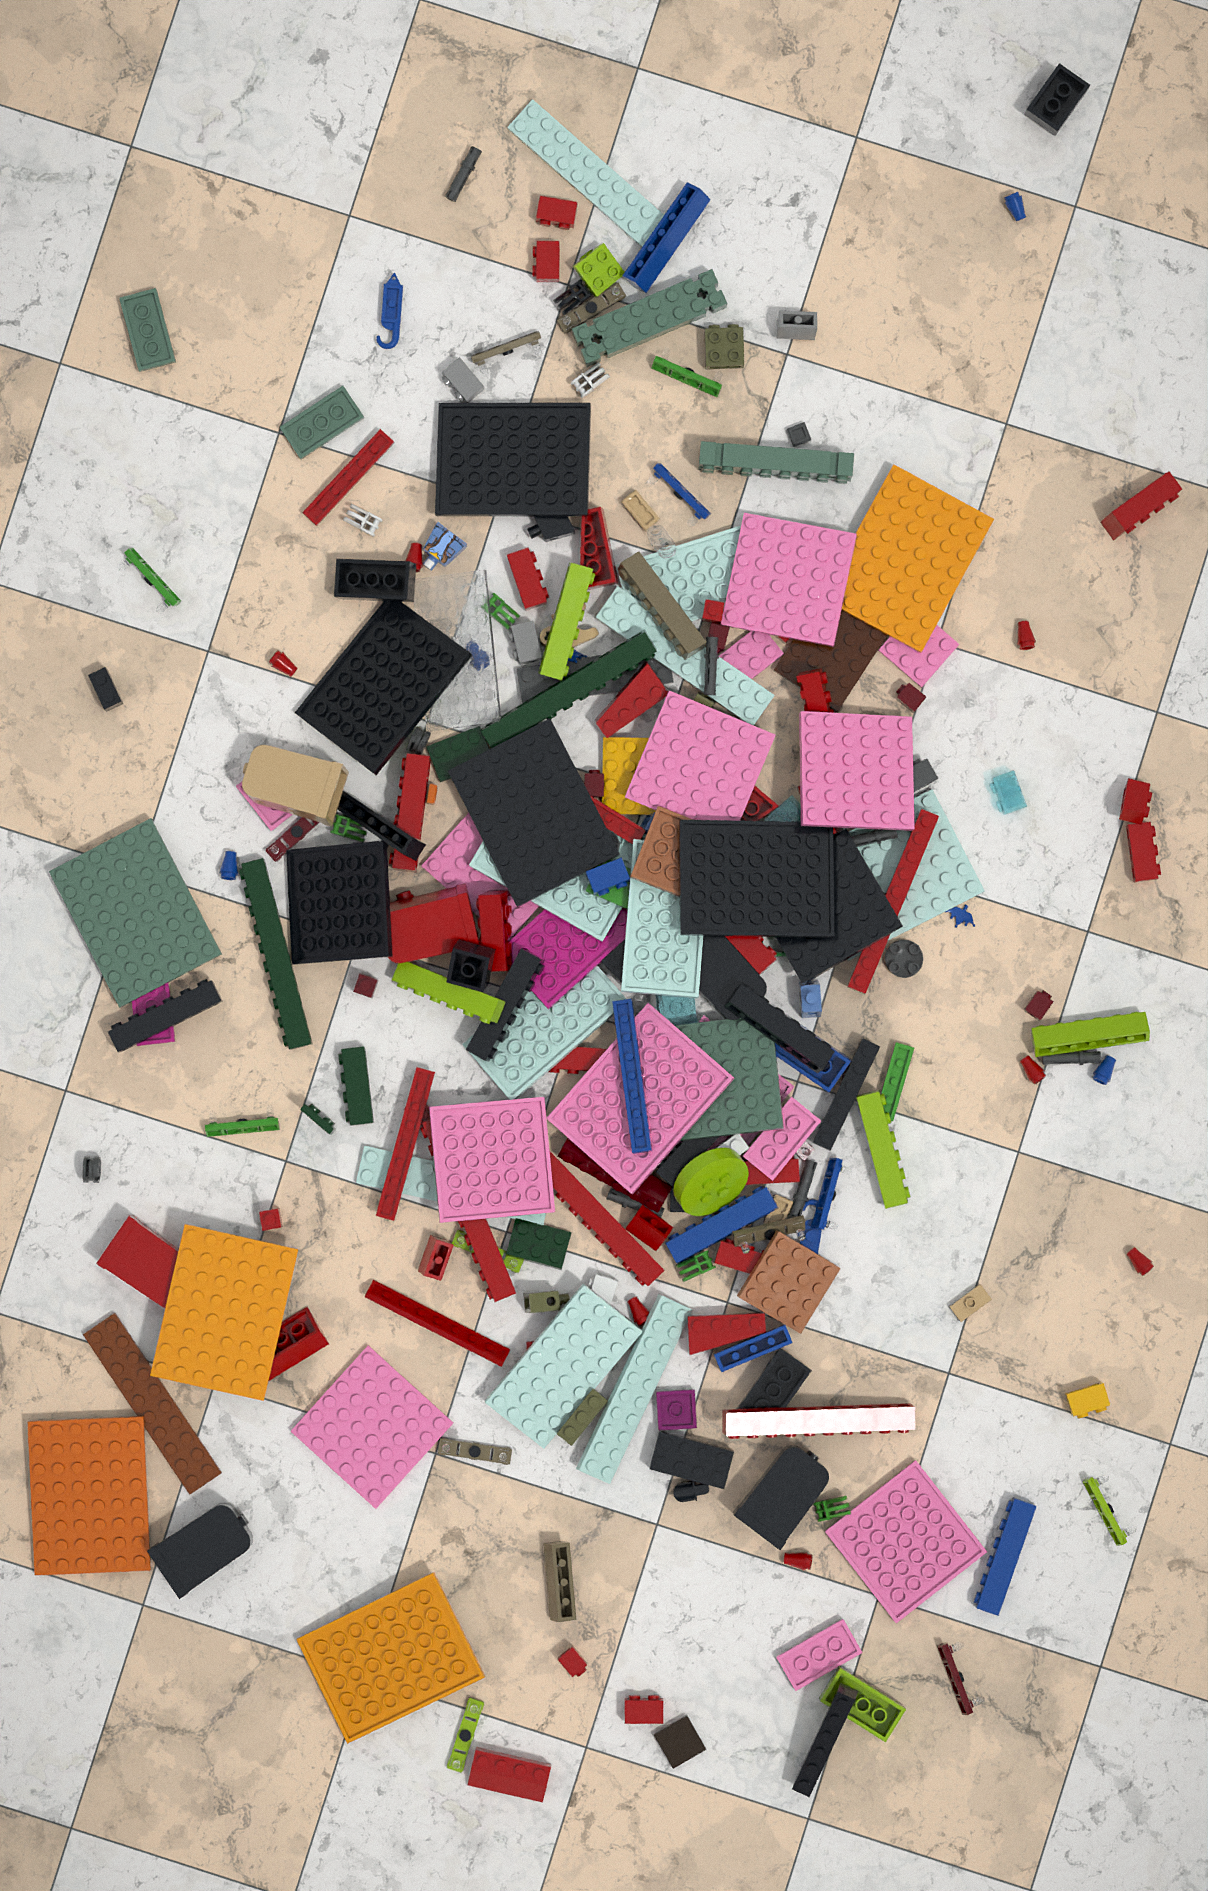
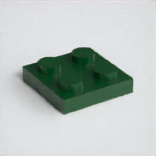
[300,1104,336,1135]

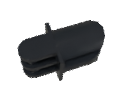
[553,279,593,315]
[673,1481,709,1502]

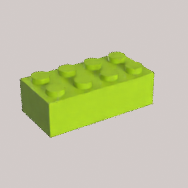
[819,1666,906,1742]

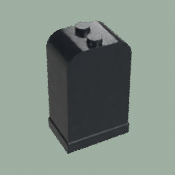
[699,936,767,1020]
[732,1445,829,1550]
[147,1503,253,1599]

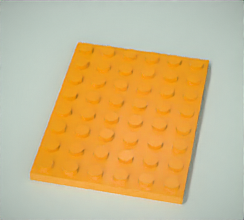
[842,464,994,653]
[150,1224,298,1401]
[296,1572,486,1744]

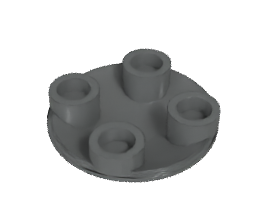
[885,940,923,978]

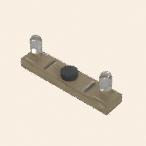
[557,283,626,334]
[471,331,543,377]
[732,1215,806,1254]
[438,1438,512,1465]

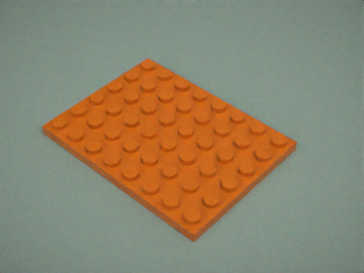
[27,1416,151,1576]

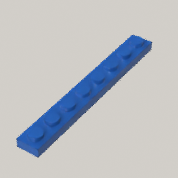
[612,999,652,1154]

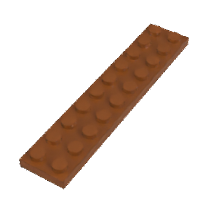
[83,1313,222,1495]

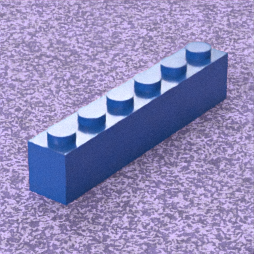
[623,182,711,293]
[666,1186,779,1264]
[973,1497,1037,1616]

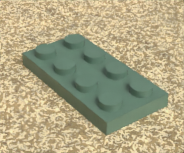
[119,288,176,372]
[279,386,364,460]

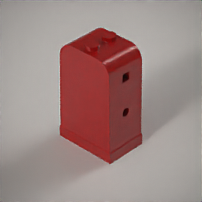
[388,883,480,963]
[96,1215,179,1308]

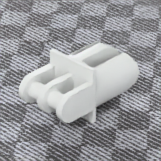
[570,362,610,398]
[343,503,383,537]

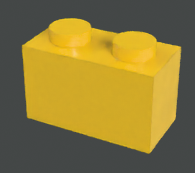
[1065,1382,1110,1419]

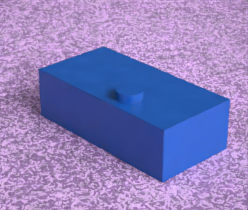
[775,1016,852,1092]

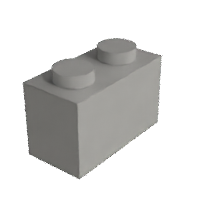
[776,310,817,340]
[442,357,484,403]
[508,621,542,665]

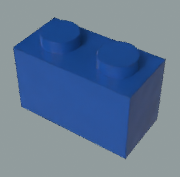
[585,857,630,897]

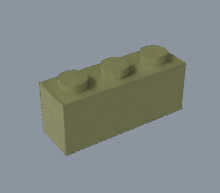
[557,1389,608,1446]

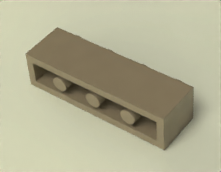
[544,1541,576,1622]

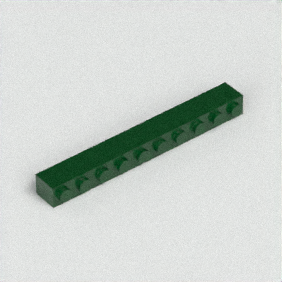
[481,629,657,748]
[239,858,313,1050]

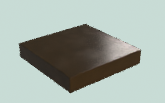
[654,1715,707,1769]

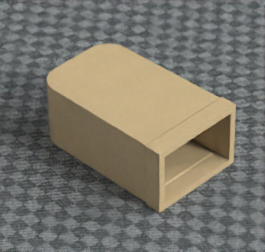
[242,745,349,827]

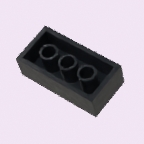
[334,559,416,602]
[736,1348,812,1409]
[649,1431,734,1489]

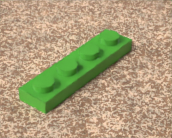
[881,1042,914,1121]

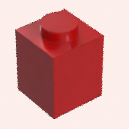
[702,599,724,624]
[259,1208,283,1231]
[558,1645,587,1677]

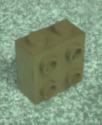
[705,324,744,369]

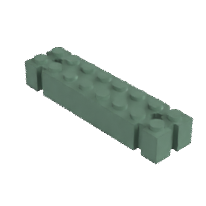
[572,269,727,367]
[698,441,854,484]

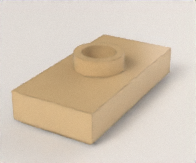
[621,490,660,532]
[762,1194,793,1225]
[949,1284,992,1322]

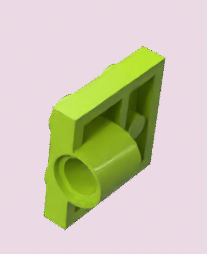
[573,243,625,297]

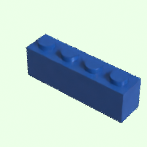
[714,1324,793,1372]

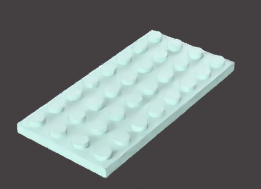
[615,526,741,622]
[621,839,703,999]
[462,966,626,1100]
[485,1284,643,1449]

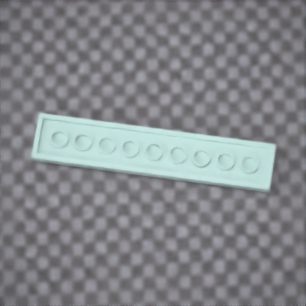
[507,99,664,247]
[596,586,775,725]
[356,1146,546,1225]
[576,1294,692,1484]

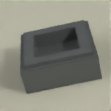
[787,422,811,447]

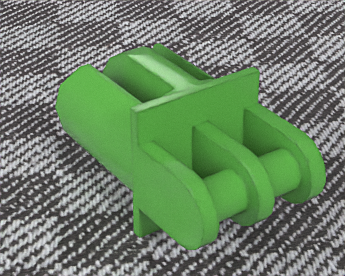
[481,592,520,630]
[330,814,367,842]
[676,1250,716,1282]
[813,1496,851,1522]

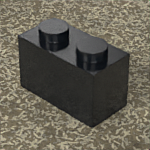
[88,667,124,712]

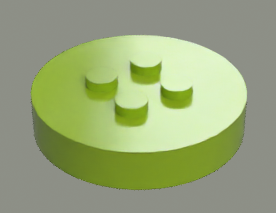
[673,1148,749,1216]

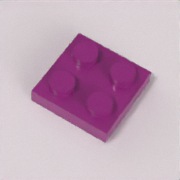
[656,1389,697,1430]

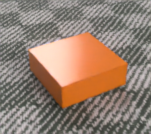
[427,784,438,805]

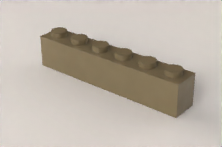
[618,551,707,660]

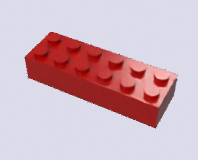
[389,753,431,873]

